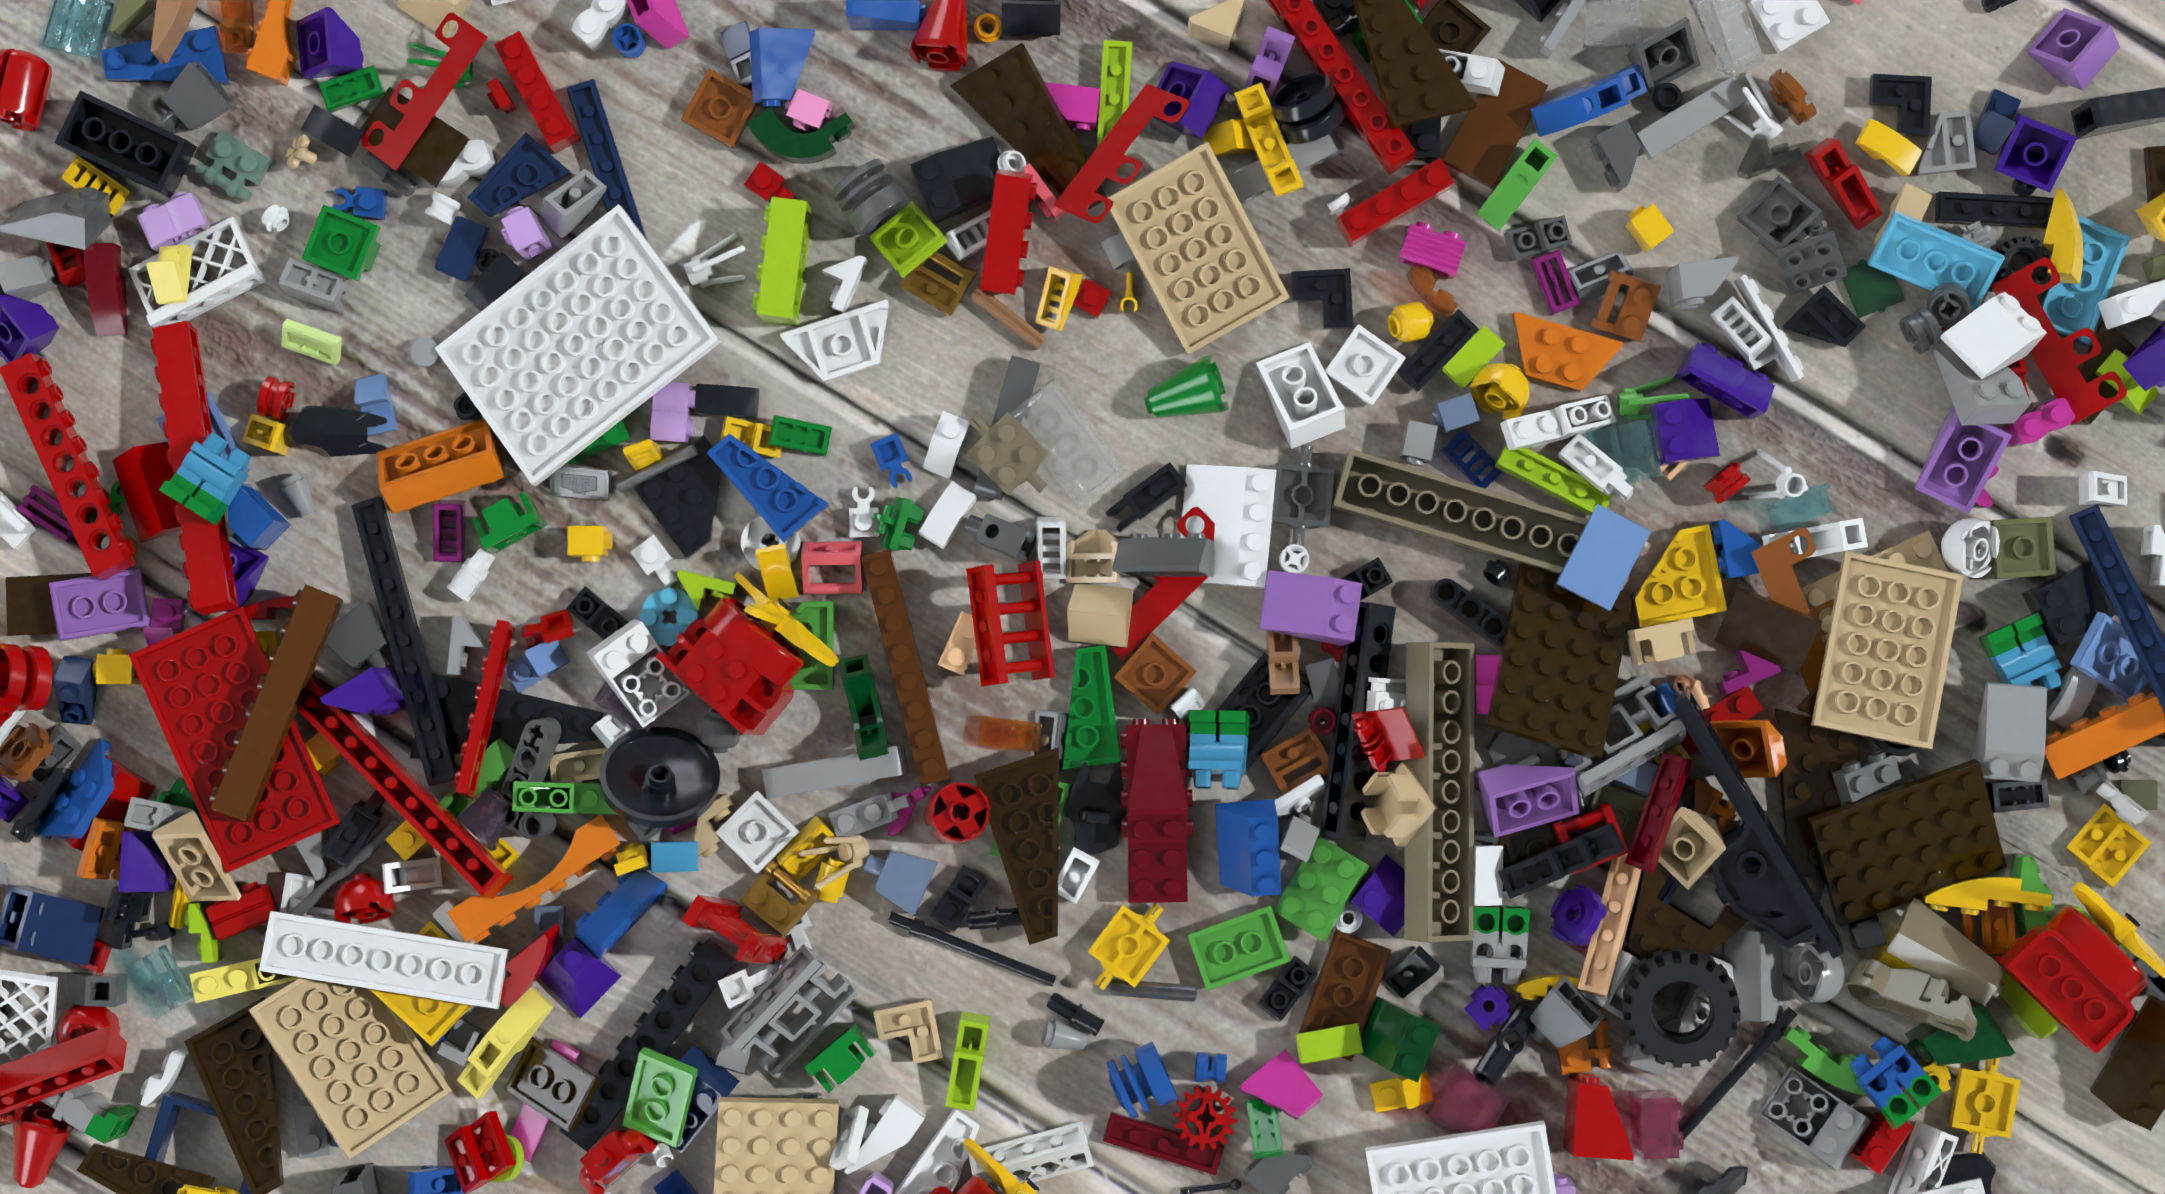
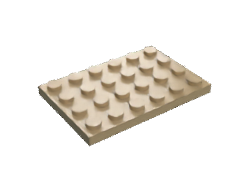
[1106,141,1290,355]
[1811,551,1964,750]
[249,977,452,1161]

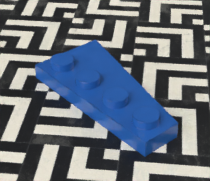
[101,26,230,85]
[707,434,829,543]

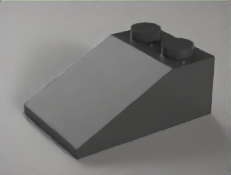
[0,187,110,250]

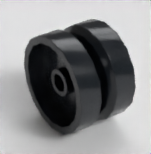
[1270,73,1345,144]

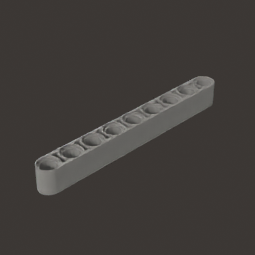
[1101,131,1344,270]

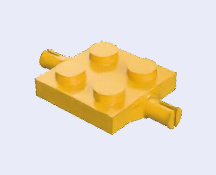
[1088,903,1171,990]
[1948,1058,2021,1154]

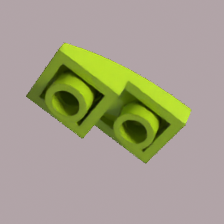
[1442,325,1506,390]
[184,902,222,963]
[1295,1023,1363,1064]

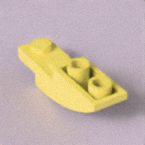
[189,957,300,1003]
[457,987,554,1099]

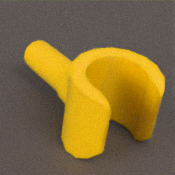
[1120,272,1138,312]

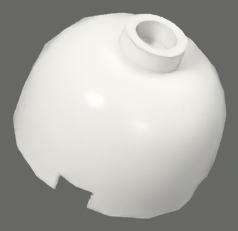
[1941,518,2000,578]

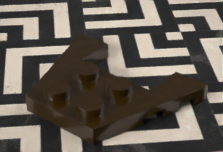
[1626,862,1748,959]

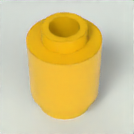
[814,857,850,903]

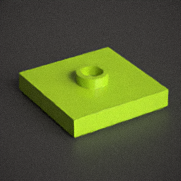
[868,201,948,278]

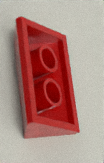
[112,441,182,543]
[65,755,156,852]

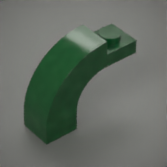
[747,107,854,164]
[839,653,889,760]

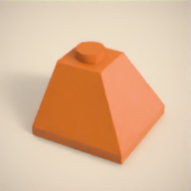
[1710,720,1787,778]

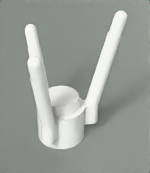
[1723,72,1783,144]
[684,233,746,288]
[1749,449,1808,500]

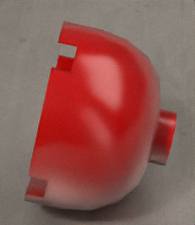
[334,873,395,924]
[55,1004,120,1044]

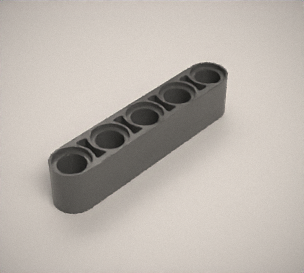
[973,355,1040,501]

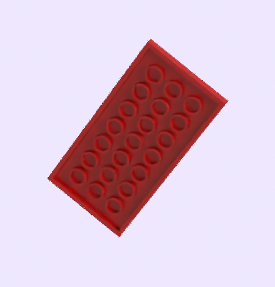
[129,606,341,873]

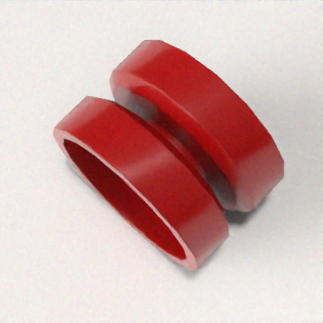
[0,644,53,711]

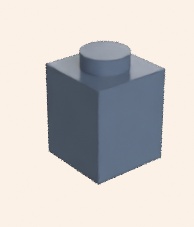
[1431,393,1480,434]

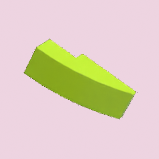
[945,1011,991,1111]

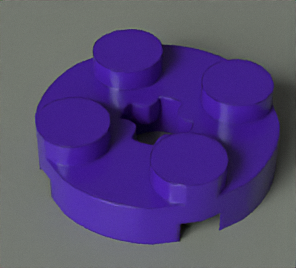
[1550,885,1607,946]

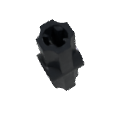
[1472,1002,1535,1088]

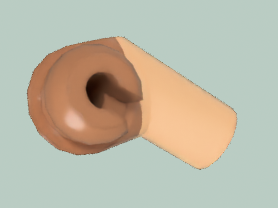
[1673,675,1710,710]

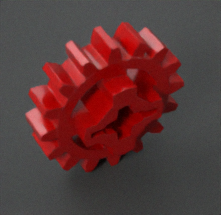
[1172,1085,1237,1151]

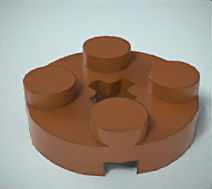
[1768,69,1817,125]
[0,723,53,782]

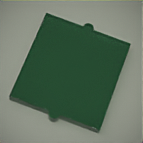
[1842,259,1904,319]

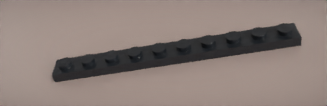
[351,496,458,787]

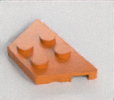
[1512,311,1624,392]

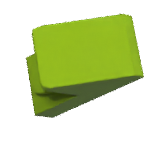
[677,569,739,612]

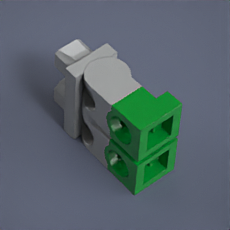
[1469,905,1530,984]
[43,1084,139,1144]

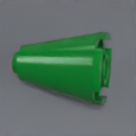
[1144,355,1229,418]

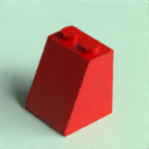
[1563,1072,1634,1161]

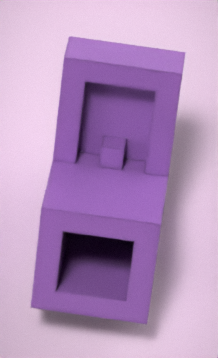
[1244,26,1296,100]

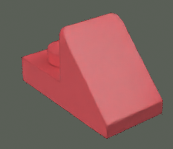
[1024,163,1065,222]

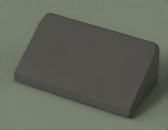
[1567,249,1633,304]
[1030,709,1069,772]
[29,724,83,790]

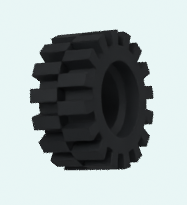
[1995,236,2050,284]

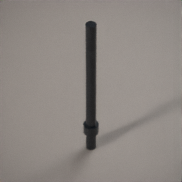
[887,912,1056,987]
[1670,1007,1798,1146]

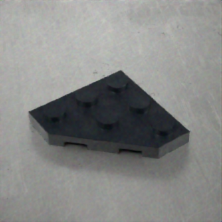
[634,435,721,559]

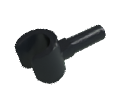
[132,921,176,942]

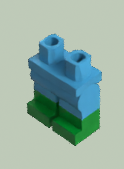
[159,432,251,525]
[1978,612,2062,691]
[1189,710,1250,790]

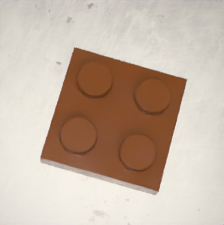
[681,69,759,149]
[1114,633,1197,716]

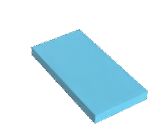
[1867,210,2005,309]
[2040,215,2131,346]

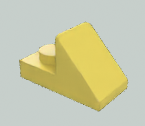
[147,244,193,305]

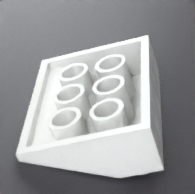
[1180,464,1276,589]

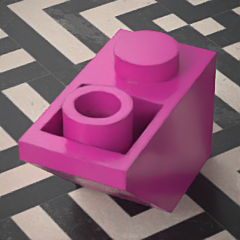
[627,0,690,49]

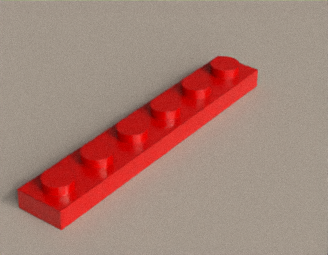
[454,619,515,799]

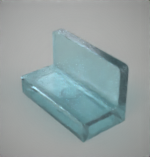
[1766,482,1834,532]

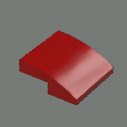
[444,1111,516,1194]

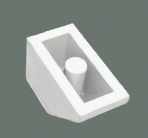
[923,411,972,479]

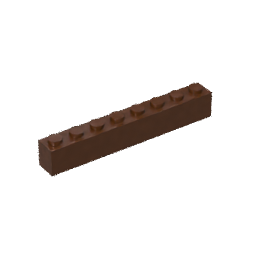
[861,549,951,786]
[210,584,343,822]

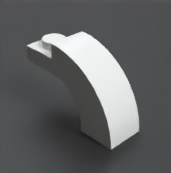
[1762,518,1868,558]

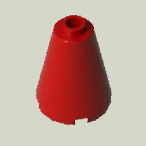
[909,0,968,71]
[13,1101,74,1188]

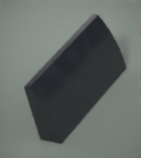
[1216,653,1311,778]

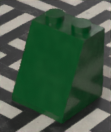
[1360,996,1441,1083]
[1905,997,2015,1066]

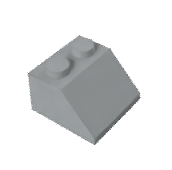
[1666,256,1738,311]

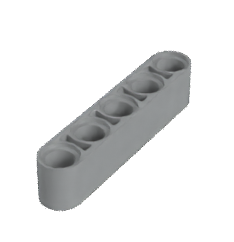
[762,745,909,799]

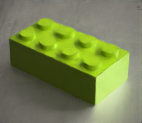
[753,197,813,327]

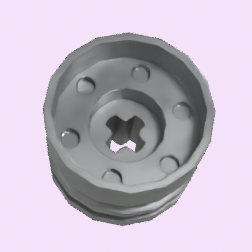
[830,158,909,236]

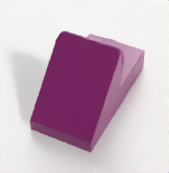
[143,598,186,646]
[1716,650,1782,694]

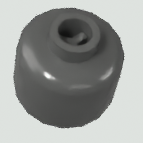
[701,709,739,753]

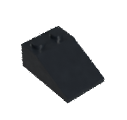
[910,136,1000,224]
[2022,561,2116,646]

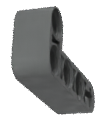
[494,717,561,840]

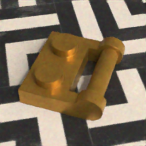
[900,251,978,317]
[740,860,818,938]

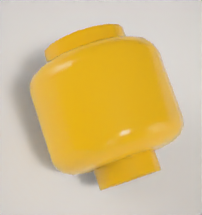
[1388,301,1434,342]

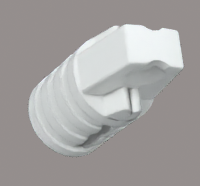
[447,548,495,602]

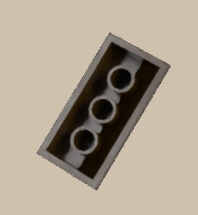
[2090,994,2165,1131]

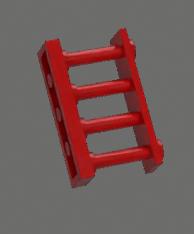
[966,560,1055,687]
[681,894,790,965]

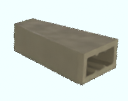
[1886,897,2005,1006]

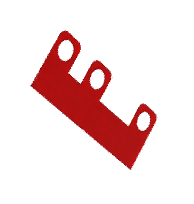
[361,13,488,171]
[1053,84,1190,224]
[1991,257,2127,425]
[1108,507,1215,661]

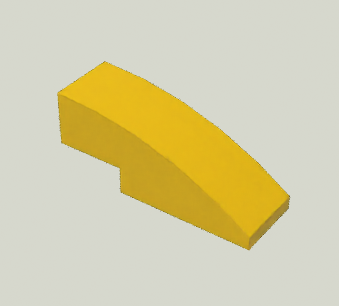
[2043,188,2083,284]

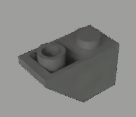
[1590,119,1641,192]
[66,972,128,1007]
[1244,1150,1312,1194]

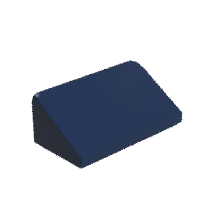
[435,216,490,282]

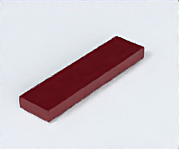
[1624,751,1693,874]
[1103,1111,1224,1175]

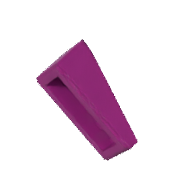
[433,500,466,562]

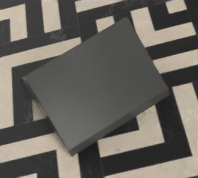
[1627,17,1700,93]

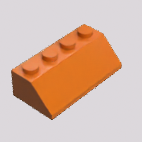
[377,418,505,514]

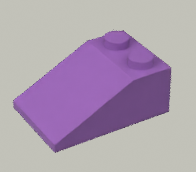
[1914,405,2012,514]
[1259,570,1362,646]
[1478,764,1579,838]

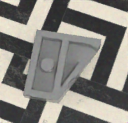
[1916,110,1976,176]

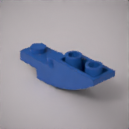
[1530,64,1647,137]

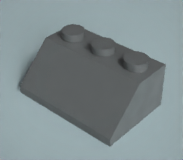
[1112,533,1214,577]

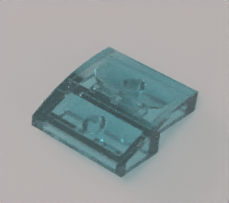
[42,0,115,60]
[1587,419,1662,484]
[129,944,194,1019]

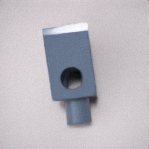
[863,850,938,915]

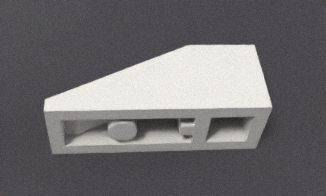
[2097,280,2165,330]

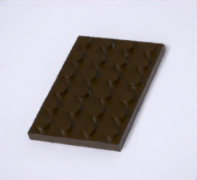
[1485,563,1634,760]
[1807,759,2007,927]

